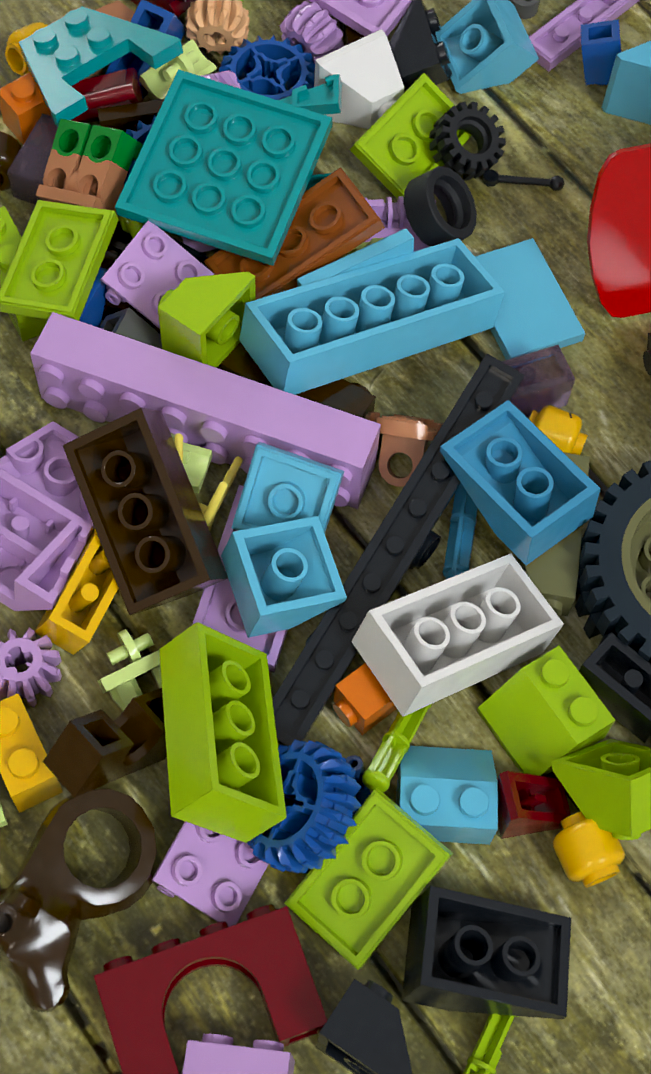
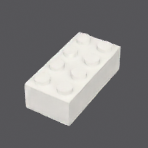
[351,554,564,717]

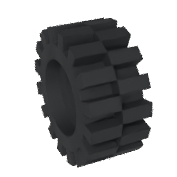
[429,101,506,181]

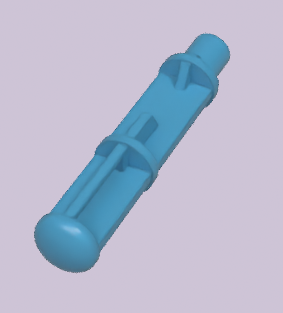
[443,484,478,579]

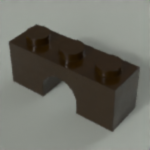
[43,688,167,798]

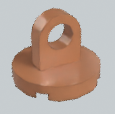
[365,412,443,487]

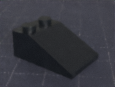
[401,885,571,1019]

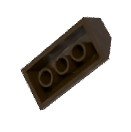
[62,408,228,616]

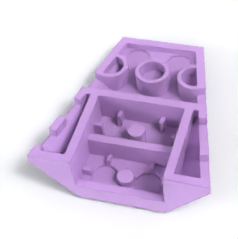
[0,421,94,611]

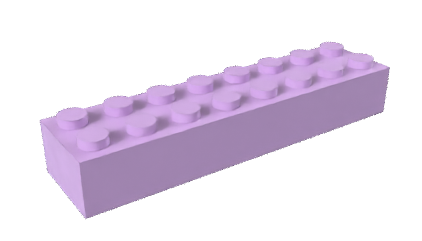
[30,312,381,509]

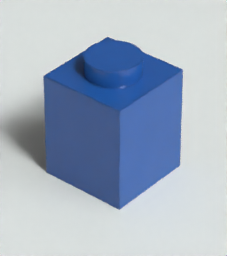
[581,19,622,85]

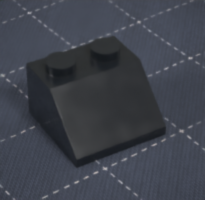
[316,978,413,1074]

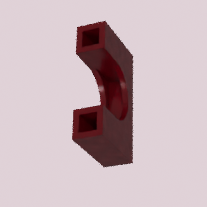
[93,904,327,1074]

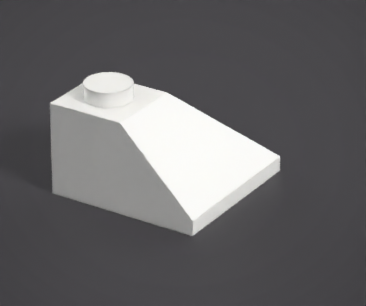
[314,29,405,129]

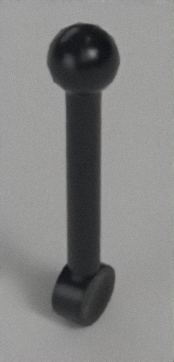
[483,169,565,191]

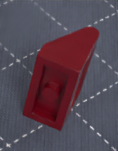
[71,68,143,123]

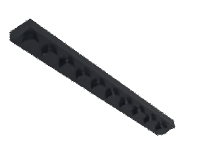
[272,354,525,746]

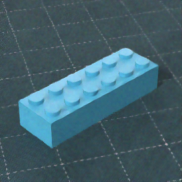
[239,238,505,395]

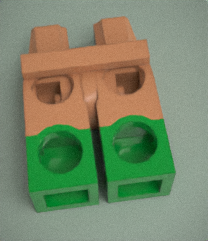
[35,119,143,217]

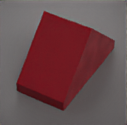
[497,771,571,839]

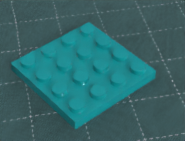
[115,69,332,266]

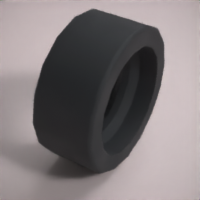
[404,166,477,247]

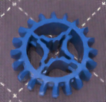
[219,34,315,100]
[247,740,362,874]

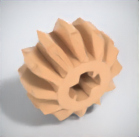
[185,0,250,56]

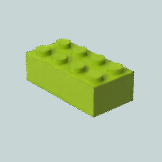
[159,622,287,843]

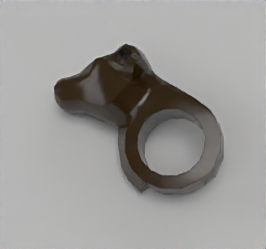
[0,788,157,1012]

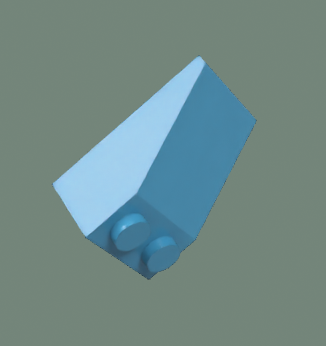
[440,400,601,565]

